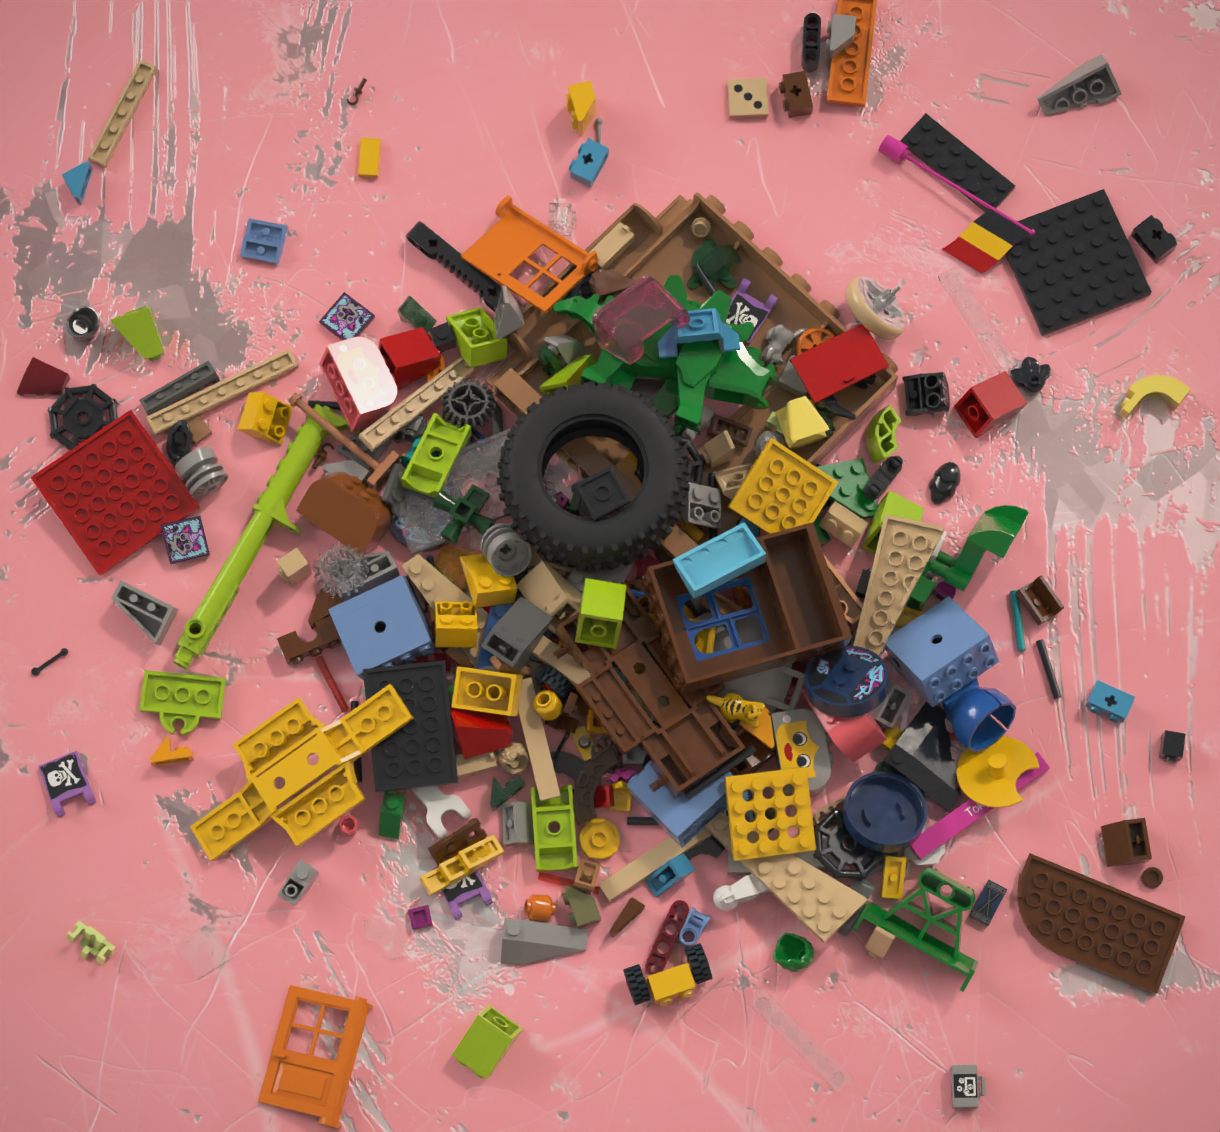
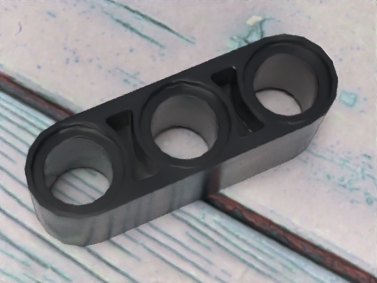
[801,13,821,73]

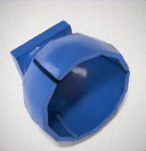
[942,678,1016,752]

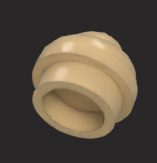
[691,217,711,237]

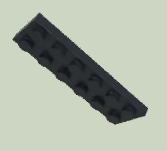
[900,113,1016,212]

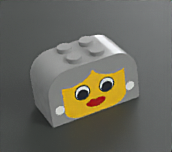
[771,709,834,797]

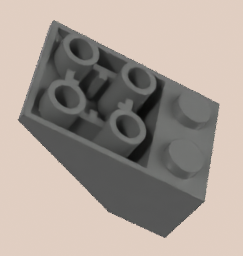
[481,597,554,670]

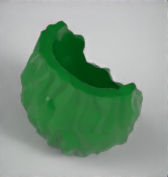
[773,933,815,972]

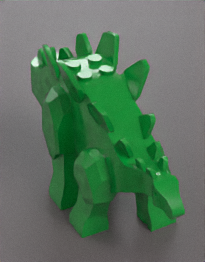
[553,275,777,432]

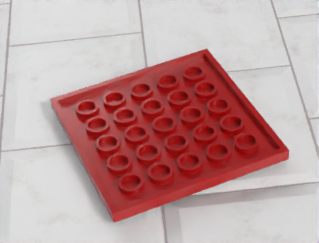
[30,410,200,576]

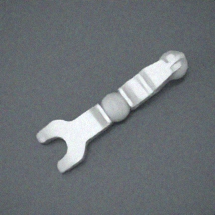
[411,786,472,840]
[713,826,850,911]

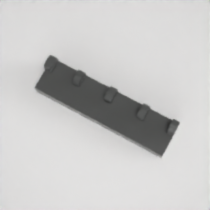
[139,361,220,416]

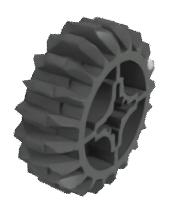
[441,378,496,431]

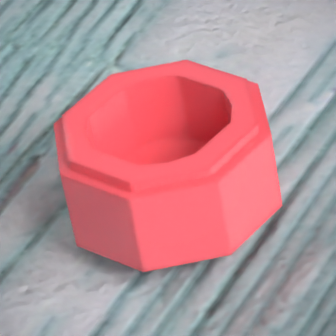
[338,815,359,836]

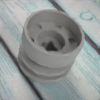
[175,446,229,498]
[480,523,532,577]

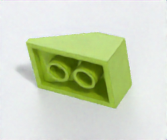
[446,307,507,367]

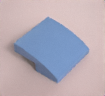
[240,218,288,264]

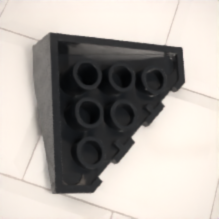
[881,701,961,812]

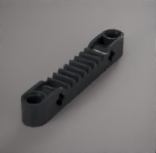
[405,221,522,313]

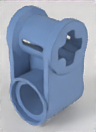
[679,907,711,948]

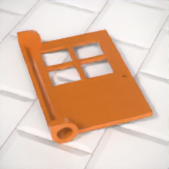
[460,195,598,313]
[258,985,373,1129]

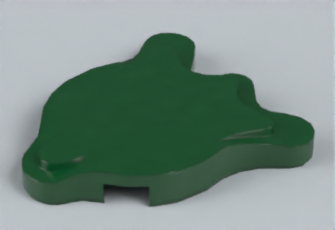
[687,238,737,290]

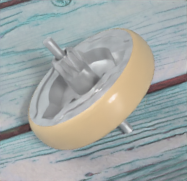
[845,276,906,340]

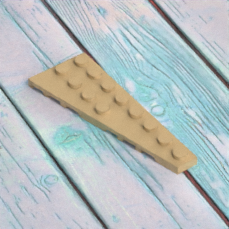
[853,514,945,655]
[401,554,545,677]
[705,812,868,943]

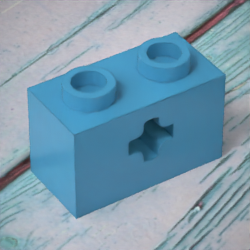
[569,138,609,188]
[1085,680,1135,723]

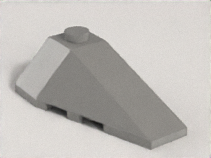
[1037,54,1122,115]
[501,918,588,965]

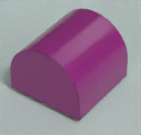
[932,581,956,601]

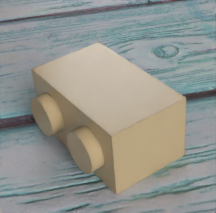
[818,501,868,548]
[277,548,312,587]

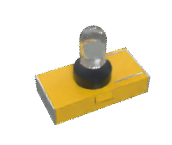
[570,725,598,762]

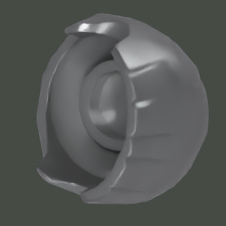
[66,306,100,340]

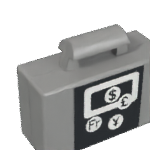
[950,1064,986,1109]

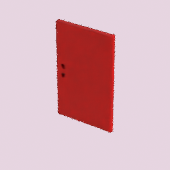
[789,324,889,404]

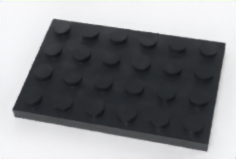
[363,660,458,793]

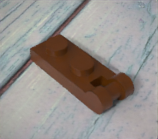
[428,818,487,866]

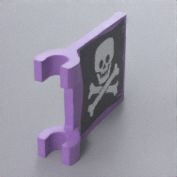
[726,278,778,344]
[38,750,96,817]
[432,866,493,920]

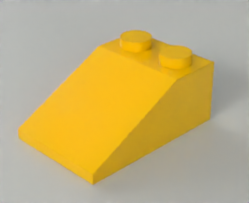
[460,554,518,608]
[452,666,523,716]

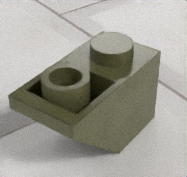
[562,886,601,928]

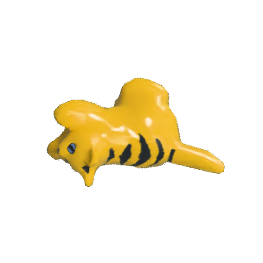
[706,692,765,728]

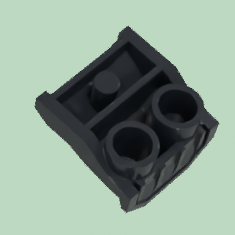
[902,372,950,416]

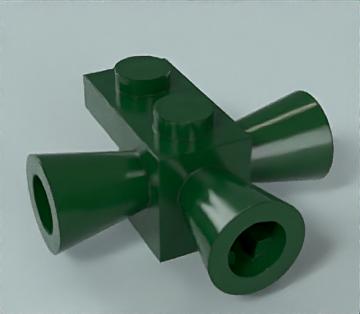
[433,484,496,545]

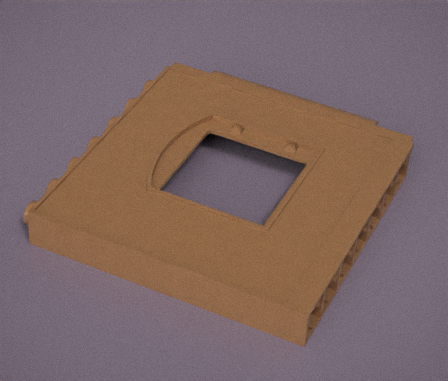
[485,192,898,559]

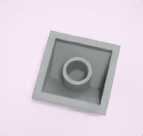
[494,285,524,339]

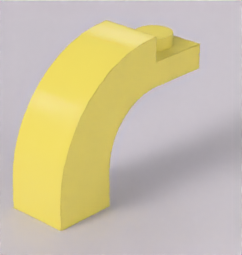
[1120,375,1191,419]

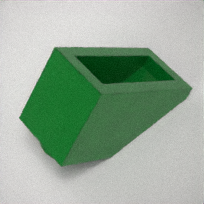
[378,792,407,839]

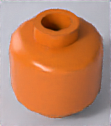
[524,894,556,922]

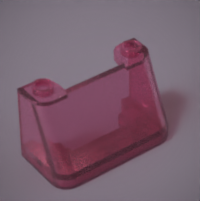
[592,275,690,365]

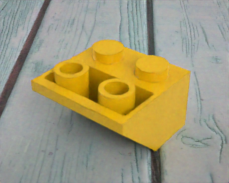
[565,80,596,136]
[237,392,293,444]
[435,601,478,647]

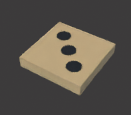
[727,78,769,118]

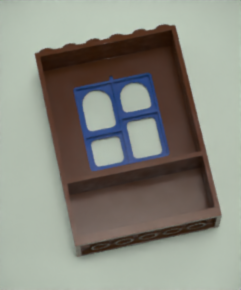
[641,522,852,694]

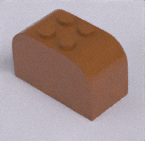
[296,472,392,556]

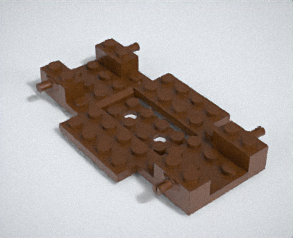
[553,583,745,799]

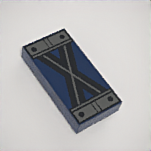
[969,880,1007,927]

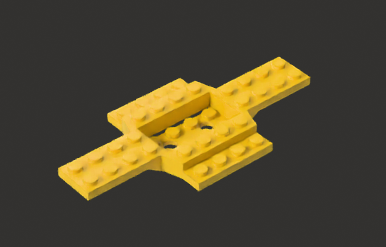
[190,684,414,861]

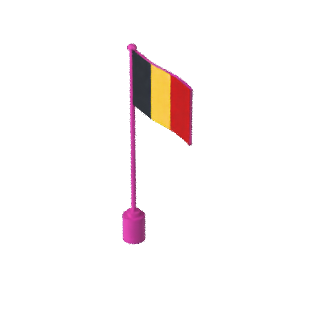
[878,134,1035,274]

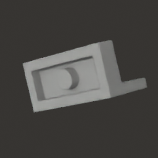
[501,801,534,846]

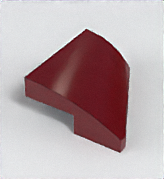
[17,357,71,396]

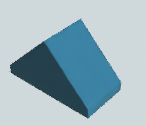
[62,161,93,205]

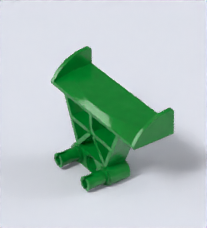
[928,505,1029,592]
[852,866,978,992]

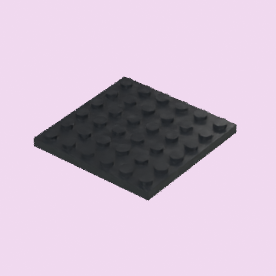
[1005,189,1152,336]

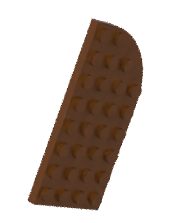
[1017,853,1186,995]

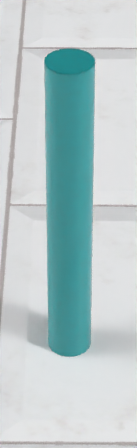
[1010,590,1026,651]

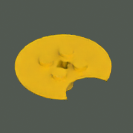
[957,736,1039,808]

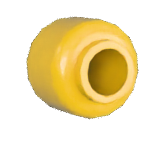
[533,690,563,720]

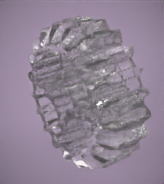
[313,543,369,598]

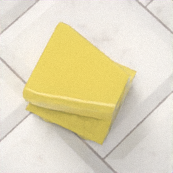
[775,396,829,449]

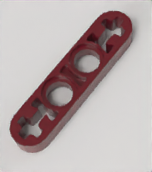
[645,900,689,976]

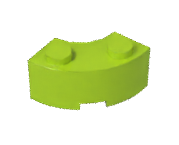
[866,405,901,464]

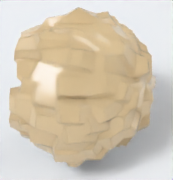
[498,742,530,775]

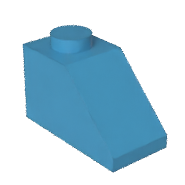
[645,853,695,897]

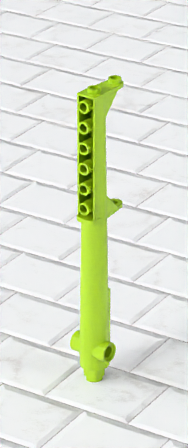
[173,404,361,670]

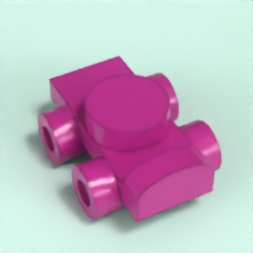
[606,768,635,784]

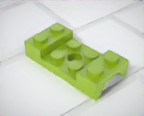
[401,413,472,498]
[531,785,578,872]

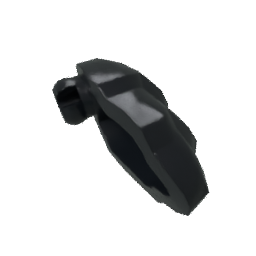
[166,420,193,465]
[928,462,961,505]

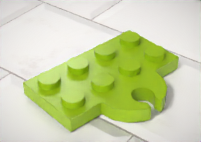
[139,670,227,736]

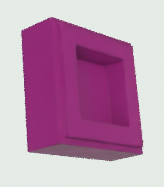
[408,905,433,931]

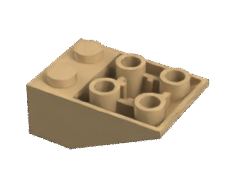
[517,559,582,633]

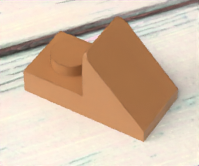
[573,859,601,895]

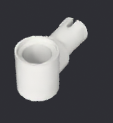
[682,405,716,440]

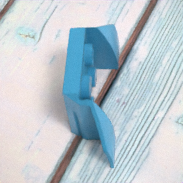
[658,308,741,358]

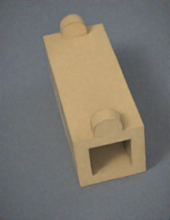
[589,222,635,271]
[455,751,499,780]

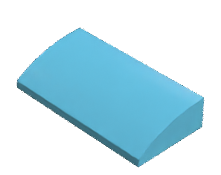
[673,522,766,599]

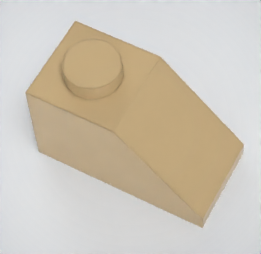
[702,430,735,468]
[865,926,895,960]

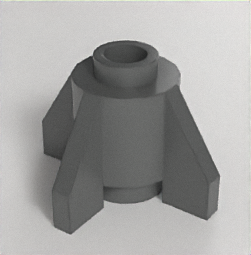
[394,414,427,443]

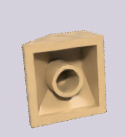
[713,463,753,499]

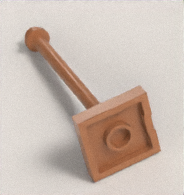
[288,393,401,492]

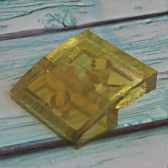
[433,546,478,592]

